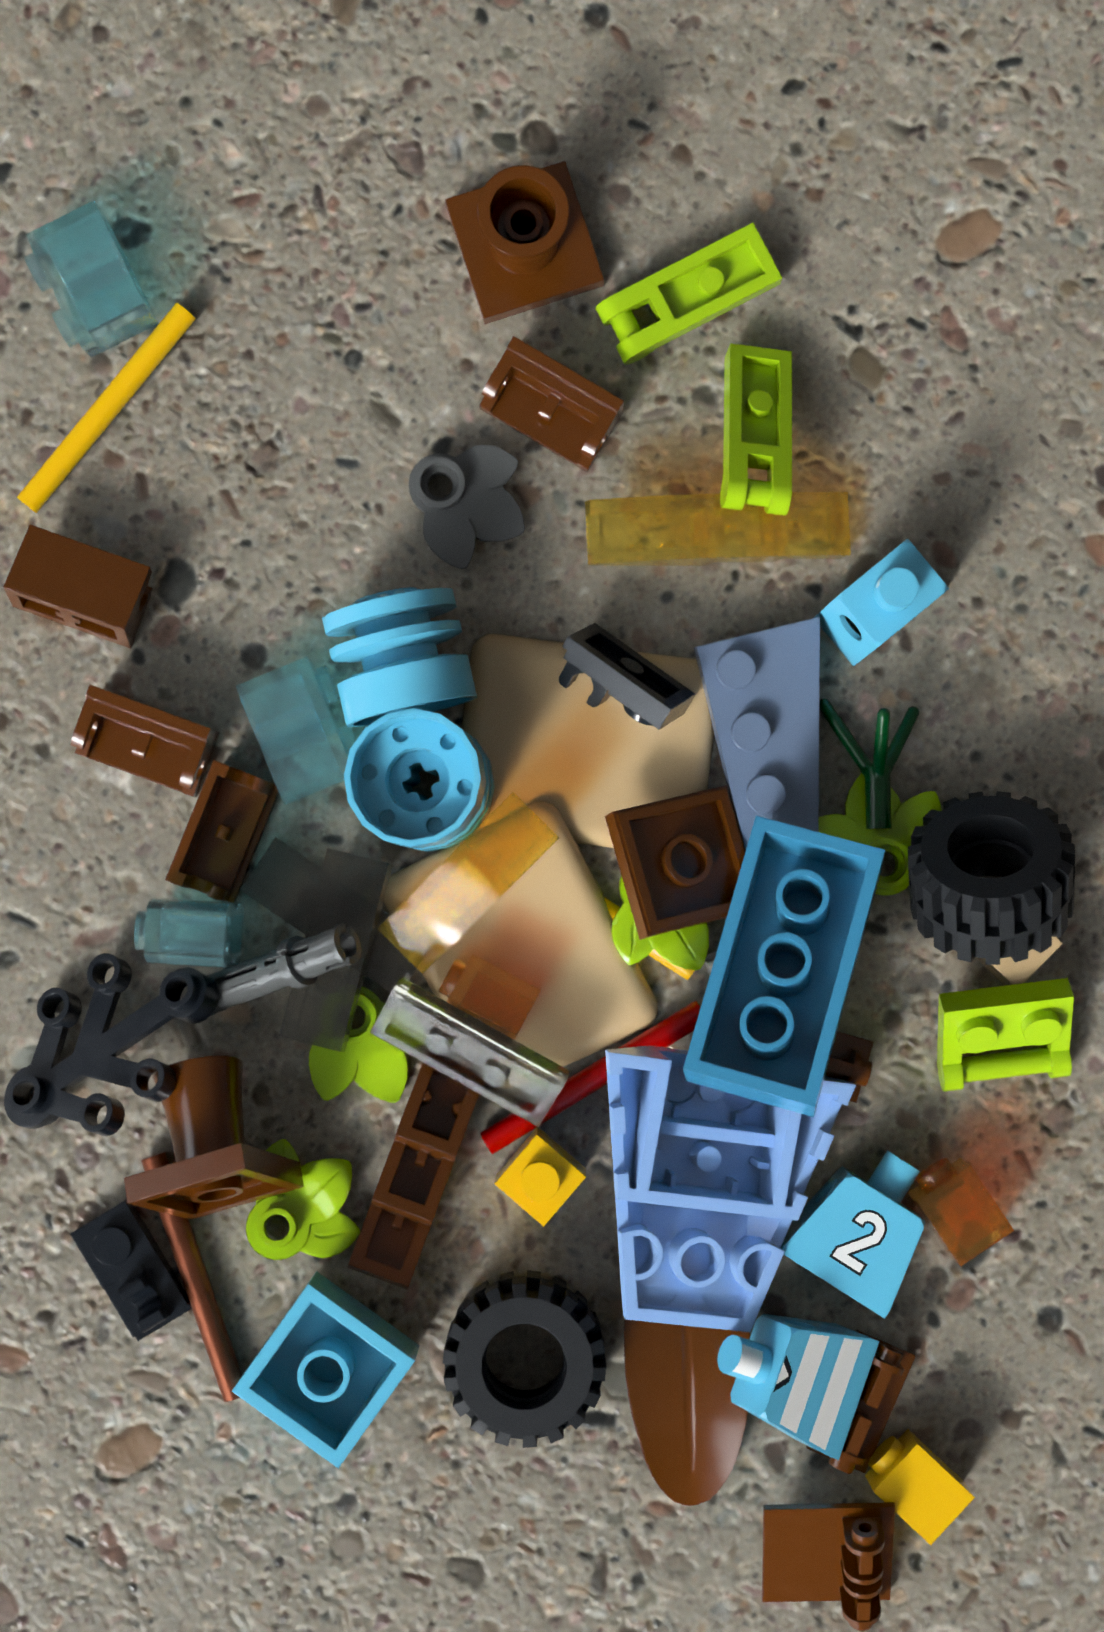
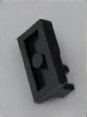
[559,623,696,730]
[70,1199,192,1341]

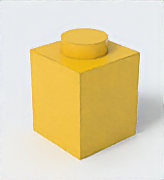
[494,1127,586,1227]
[865,1429,975,1545]

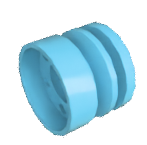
[322,587,477,727]
[344,708,495,852]

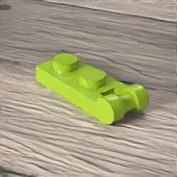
[595,222,782,365]
[720,343,792,516]

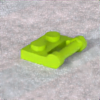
[937,978,1074,1092]

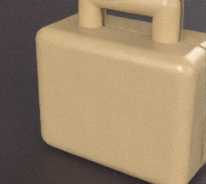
[461,634,714,848]
[382,801,658,1087]

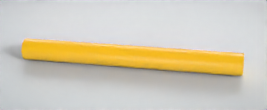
[17,302,196,513]

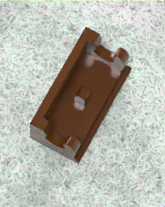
[479,336,624,473]
[3,524,153,649]
[70,684,220,797]
[165,760,282,904]

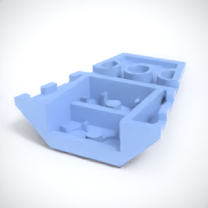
[605,1045,856,1332]

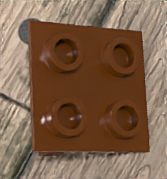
[762,1502,895,1631]

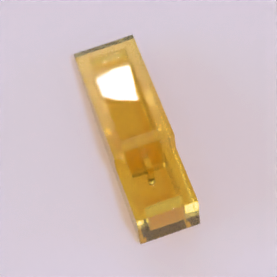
[377,792,559,974]

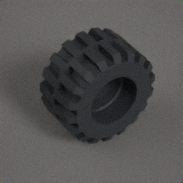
[908,791,1075,965]
[442,1270,606,1448]

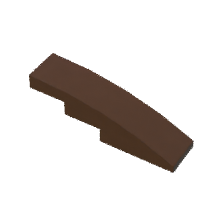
[348,1017,500,1290]

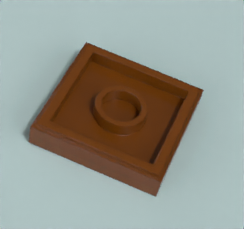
[605,785,746,940]

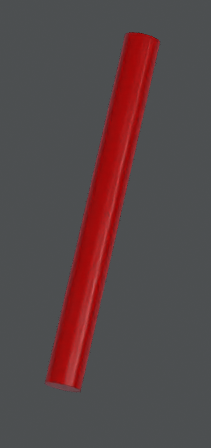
[480,1000,701,1155]

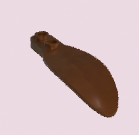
[624,1317,750,1506]

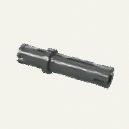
[208,923,362,1016]

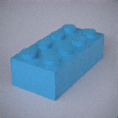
[683,816,885,1117]

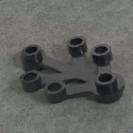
[4,953,219,1136]

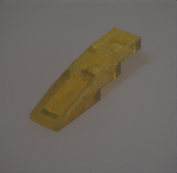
[585,492,851,566]

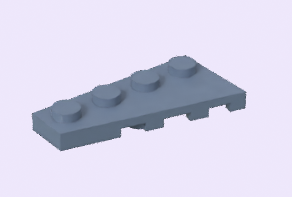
[694,617,820,849]

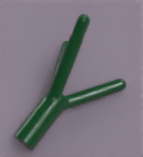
[819,699,919,829]

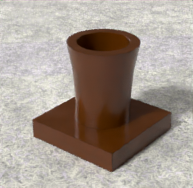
[445,161,604,324]
[124,1056,304,1220]

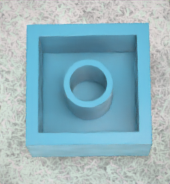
[232,1271,420,1468]

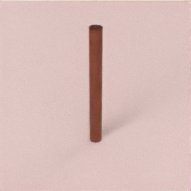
[141,1151,242,1402]

